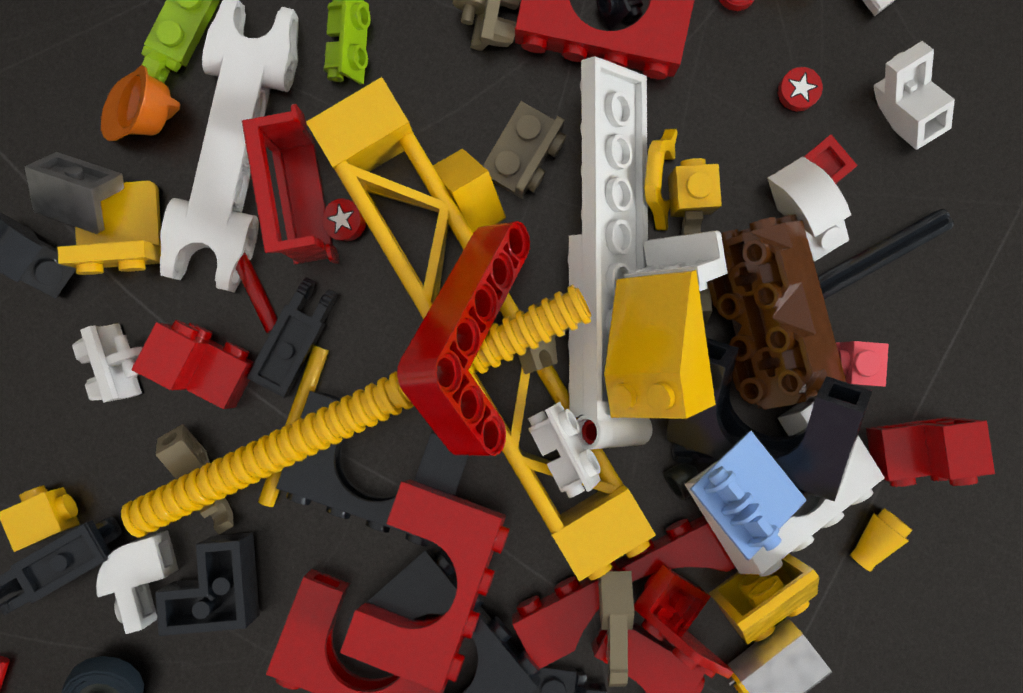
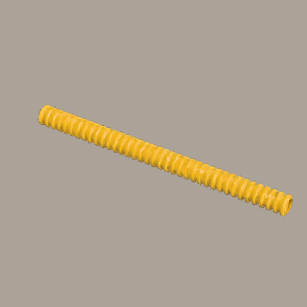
[121,285,592,538]

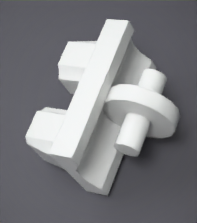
[72,323,143,403]

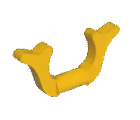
[644,129,678,231]

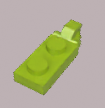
[141,0,220,83]

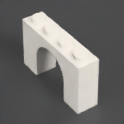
[684,395,885,577]

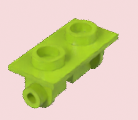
[323,0,371,85]

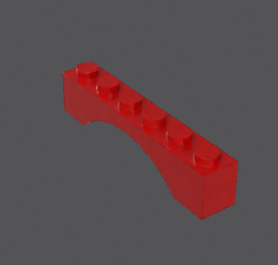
[512,515,736,669]

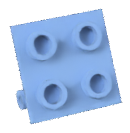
[690,431,807,560]

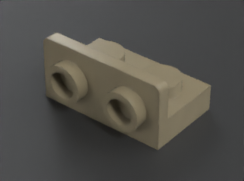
[483,101,567,199]

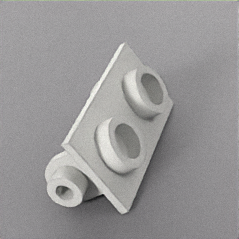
[528,402,601,498]

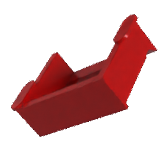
[242,104,340,264]

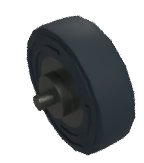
[62,656,144,693]

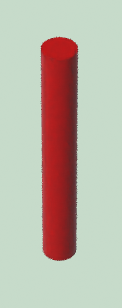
[236,251,278,334]

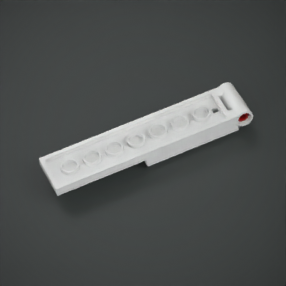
[568,56,653,450]

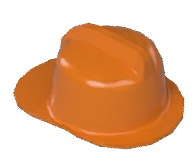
[101,65,180,142]

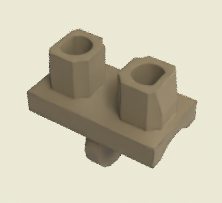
[452,0,521,51]

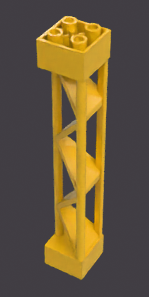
[306,77,656,582]

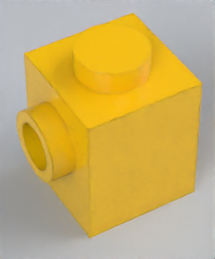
[668,158,722,217]
[0,485,80,552]

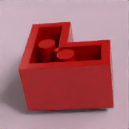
[131,320,255,409]
[866,417,995,487]

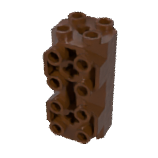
[707,214,846,410]

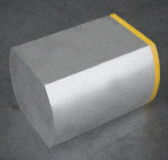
[727,618,832,693]

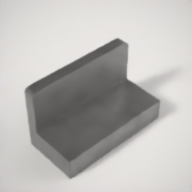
[24,152,124,234]

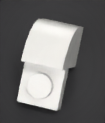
[874,41,955,150]
[767,156,851,262]
[96,530,179,634]

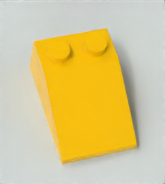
[604,270,716,419]
[709,554,819,645]

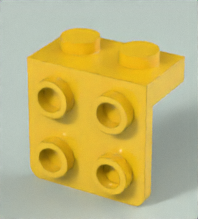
[57,181,161,275]

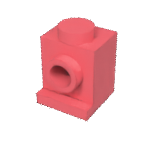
[836,341,889,387]

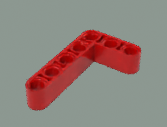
[397,221,530,456]

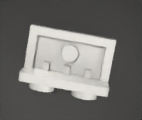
[623,230,728,291]

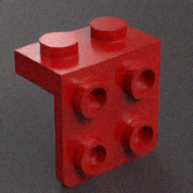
[634,565,734,679]

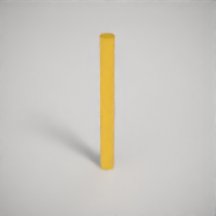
[258,345,329,507]

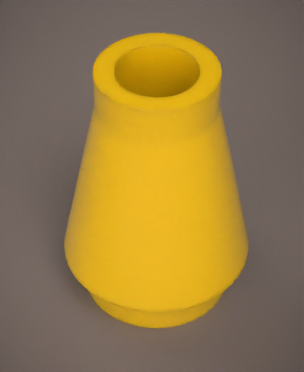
[850,508,912,572]

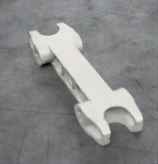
[160,0,299,293]

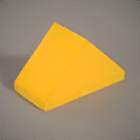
[433,148,506,233]

